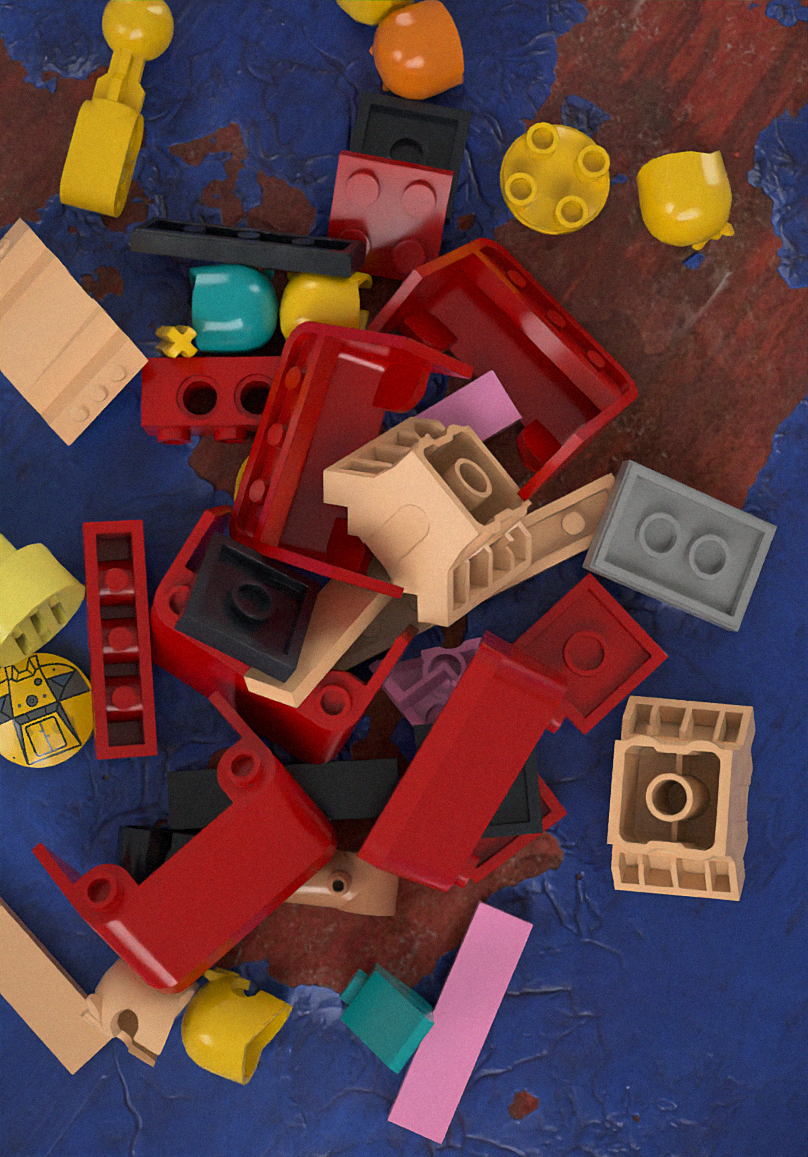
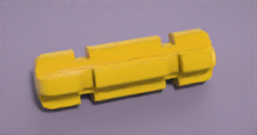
[154,325,198,358]

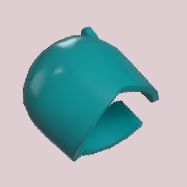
[189,263,279,355]

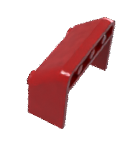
[366,238,638,502]
[229,321,474,599]
[149,504,419,764]
[356,630,573,893]
[31,691,338,994]

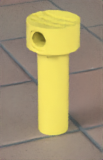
[0,533,86,668]

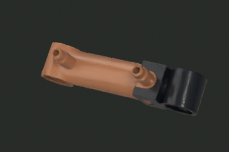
[114,825,399,916]

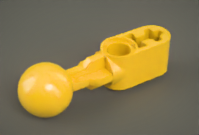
[60,0,174,218]

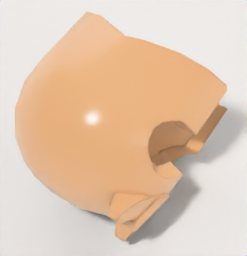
[80,958,200,1067]

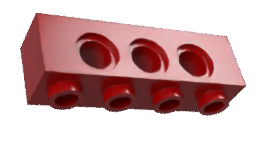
[141,356,281,445]
[81,520,158,760]

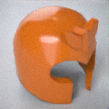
[369,0,464,100]

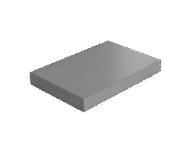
[582,460,777,632]

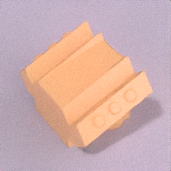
[0,218,148,446]
[323,417,532,627]
[607,696,756,901]

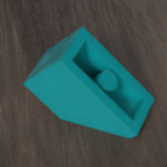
[339,962,434,1074]

